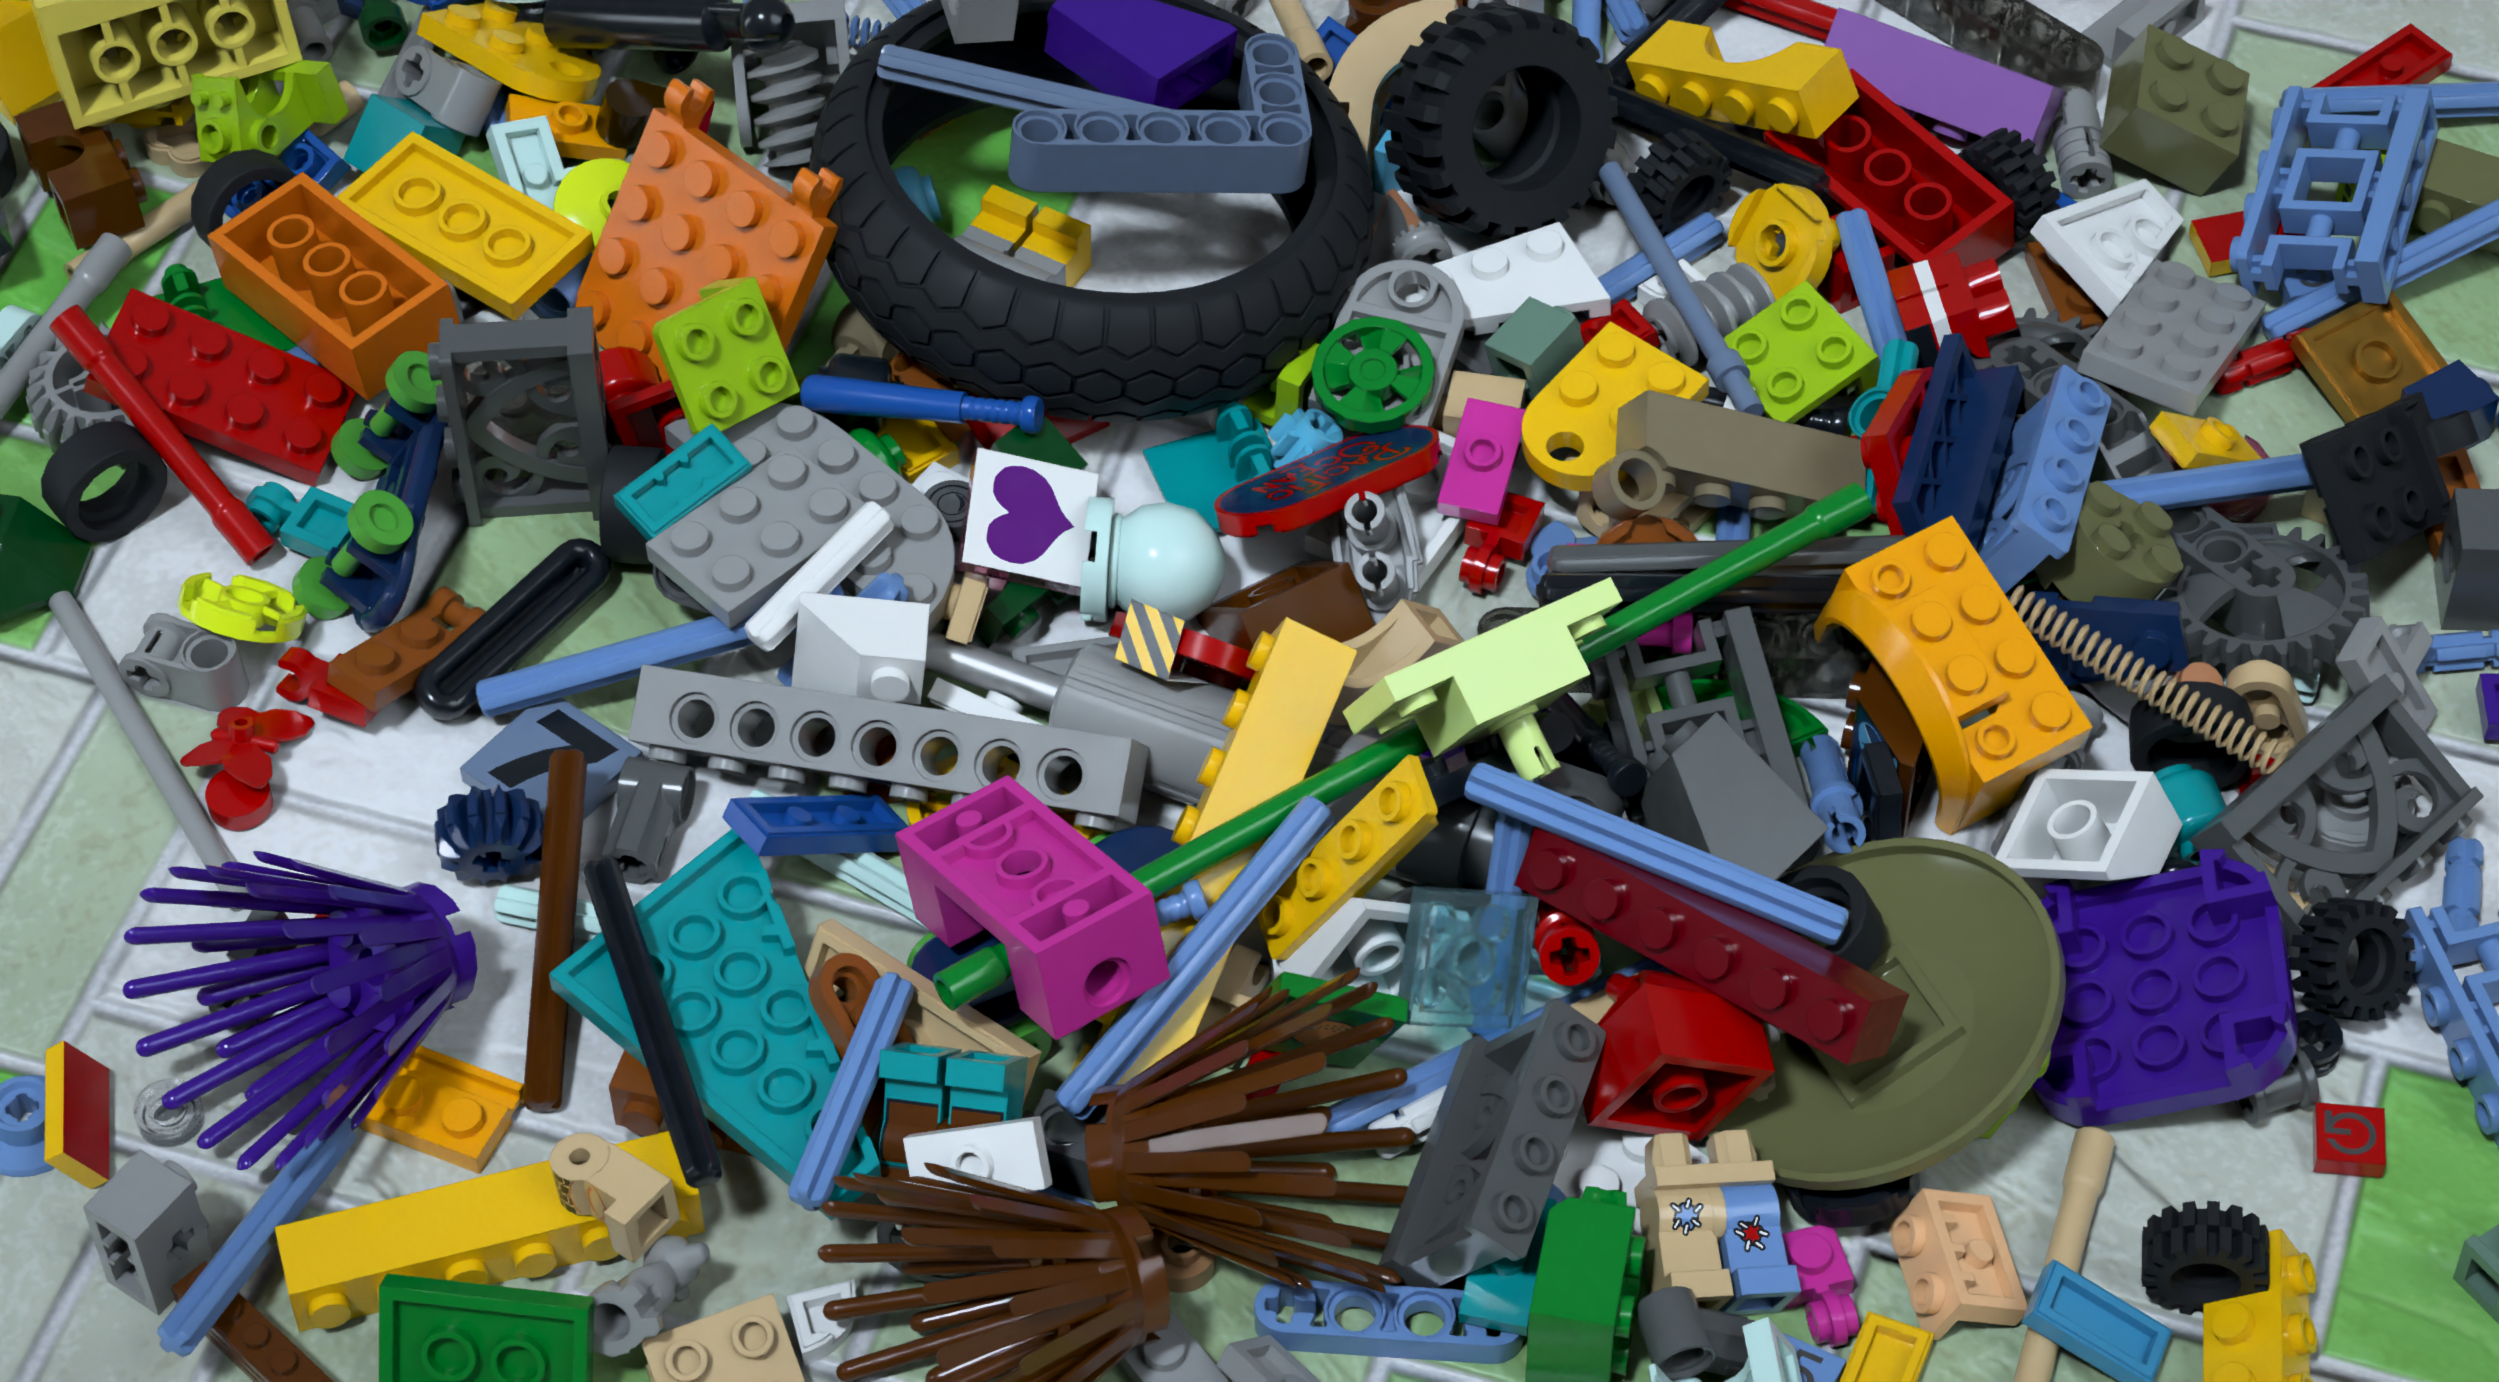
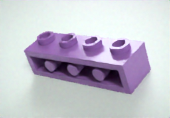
[1824,7,2066,156]

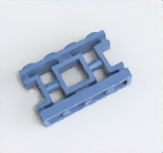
[2229,86,2439,304]
[2401,906,2499,1148]

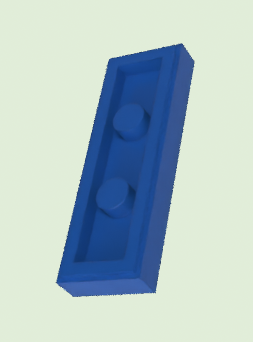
[722,794,909,856]

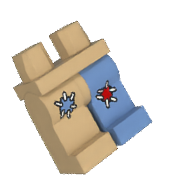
[1634,1129,1801,1315]

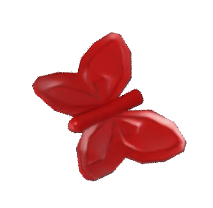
[180,707,314,789]

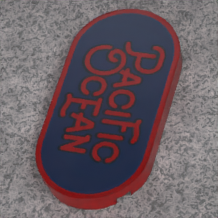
[1214,425,1443,538]

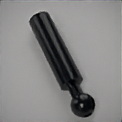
[543,0,796,53]

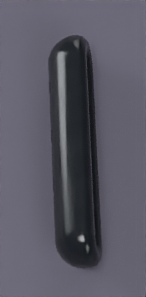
[415,538,611,721]

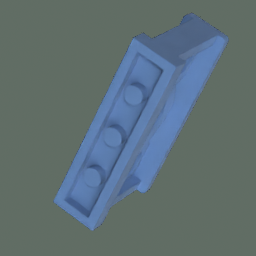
[1976,365,2112,594]

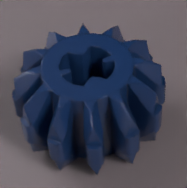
[434,784,544,885]

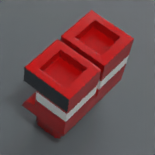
[1886,251,2018,369]

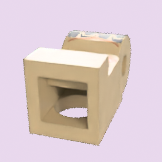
[549,1133,681,1263]

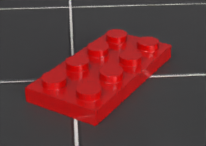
[83,288,357,487]

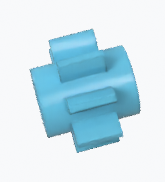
[1268,408,1343,469]

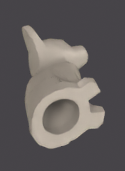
[589,1235,710,1357]

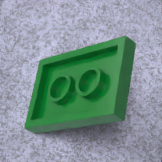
[379,1273,594,1382]

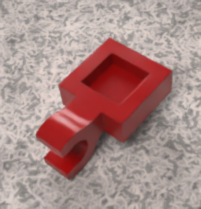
[276,647,382,728]

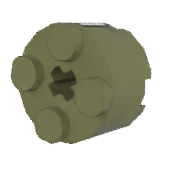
[2034,481,2183,602]

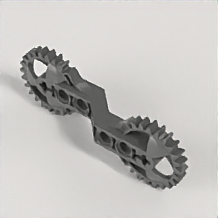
[1968,308,2370,676]

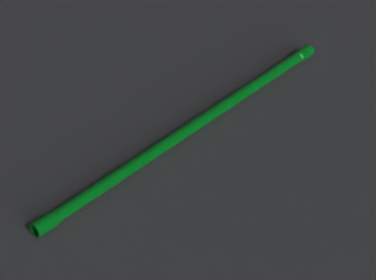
[933,482,1872,1011]

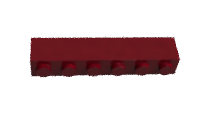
[1514,826,1910,1065]

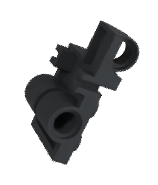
[2299,391,2480,566]

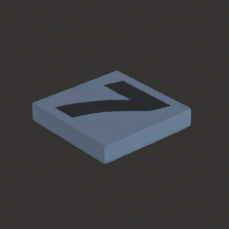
[460,697,643,823]

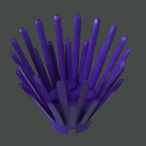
[122,851,478,1171]

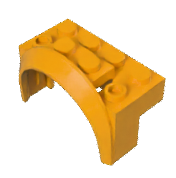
[1814,515,2093,835]

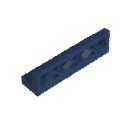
[1892,333,2025,550]

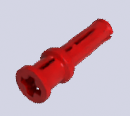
[1531,895,1600,986]

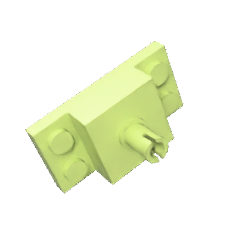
[1342,577,1622,782]

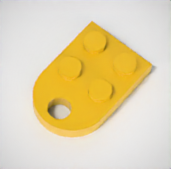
[416,0,602,103]
[1522,321,1709,491]

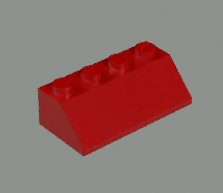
[1763,68,2015,267]

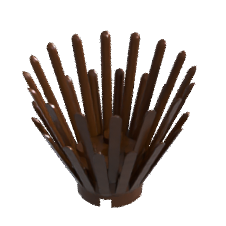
[1085,967,1416,1293]
[817,1163,1170,1382]

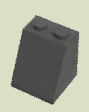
[1637,712,1829,880]

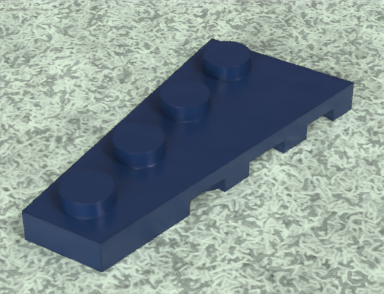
[2006,591,2189,685]

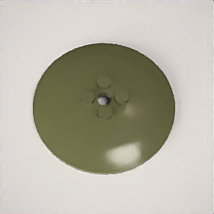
[1707,838,2066,1191]

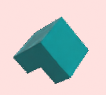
[343,93,466,172]

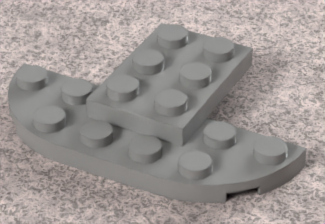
[645,402,956,634]

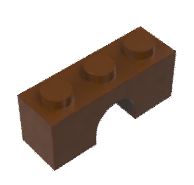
[14,100,148,250]

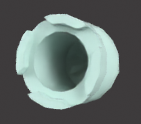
[1080,496,1227,623]

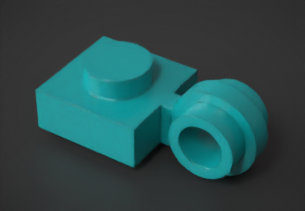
[246,481,354,558]

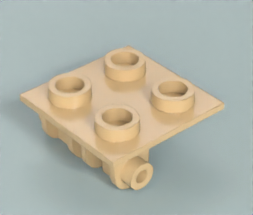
[640,1293,805,1382]

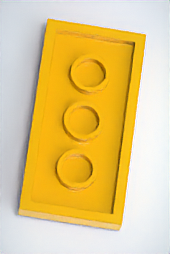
[336,131,595,321]

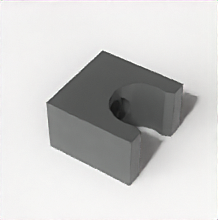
[2433,488,2499,631]

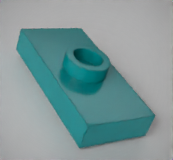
[613,423,753,541]
[1458,1198,1557,1336]

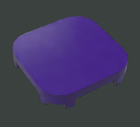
[2031,849,2298,1126]

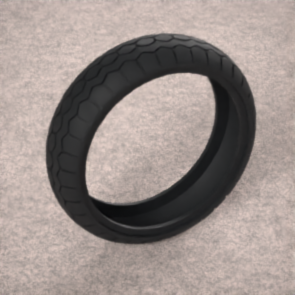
[809,0,1374,422]

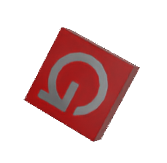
[2313,1102,2386,1178]

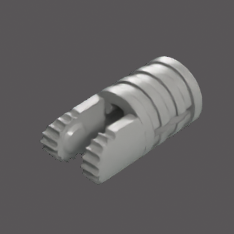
[2052,87,2114,199]

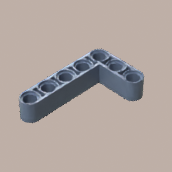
[1008,33,1312,194]

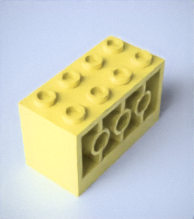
[29,0,303,130]

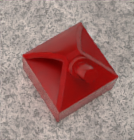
[1582,969,1775,1141]

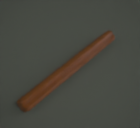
[523,749,587,1112]

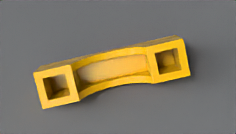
[1626,20,1859,139]

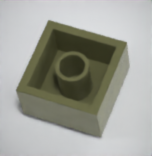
[2099,24,2250,197]

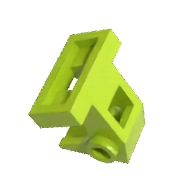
[190,60,350,162]

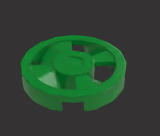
[1311,316,1435,434]

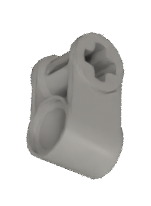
[395,45,502,137]
[118,613,249,712]

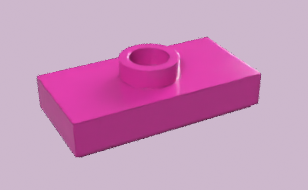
[1437,397,1526,526]

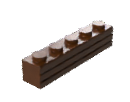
[171,1261,333,1382]

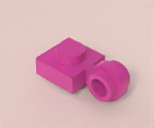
[1782,1225,1859,1348]

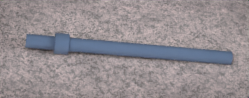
[1599,161,1764,416]

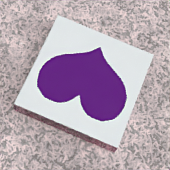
[957,447,1099,596]

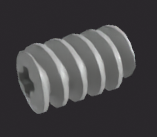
[743,40,826,167]
[1642,262,1776,367]

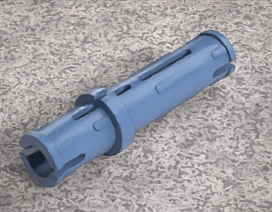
[1800,734,1866,854]

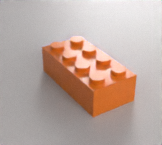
[207,172,460,401]

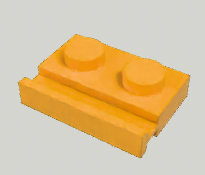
[360,1045,525,1174]

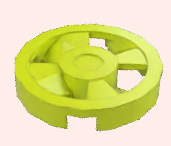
[177,572,307,643]

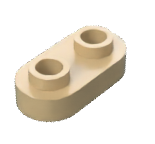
[2226,660,2308,759]

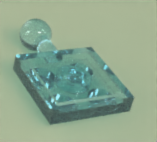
[1398,886,1603,1029]

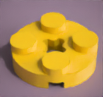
[1728,183,1841,300]

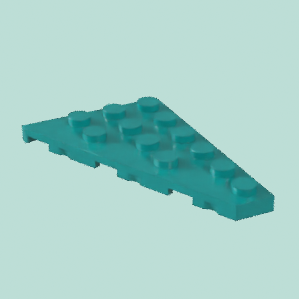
[548,829,881,1221]

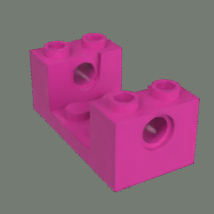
[895,775,1170,1040]

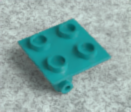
[1143,401,1275,532]

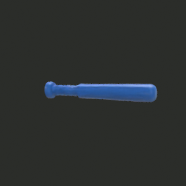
[800,374,1044,434]

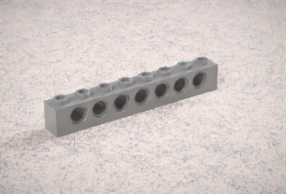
[628,664,1149,832]

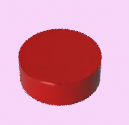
[205,770,273,831]

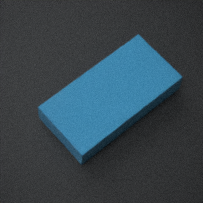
[2021,1259,2173,1382]

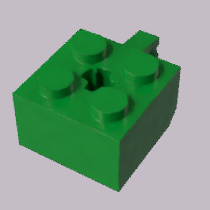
[1525,1186,1646,1382]

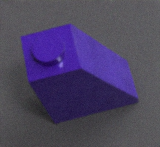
[1044,0,1238,110]

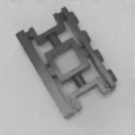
[1587,606,1821,872]

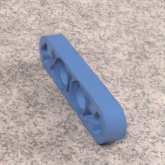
[1254,1280,1525,1364]

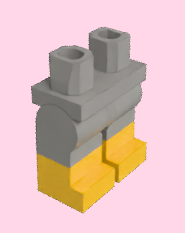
[954,184,1091,287]

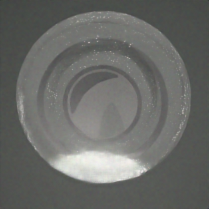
[133,1078,205,1148]

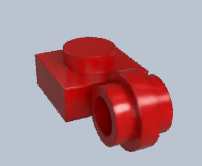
[1459,492,1545,595]

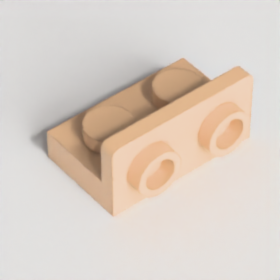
[1889,1188,2028,1341]

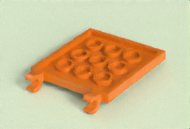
[575,78,844,382]

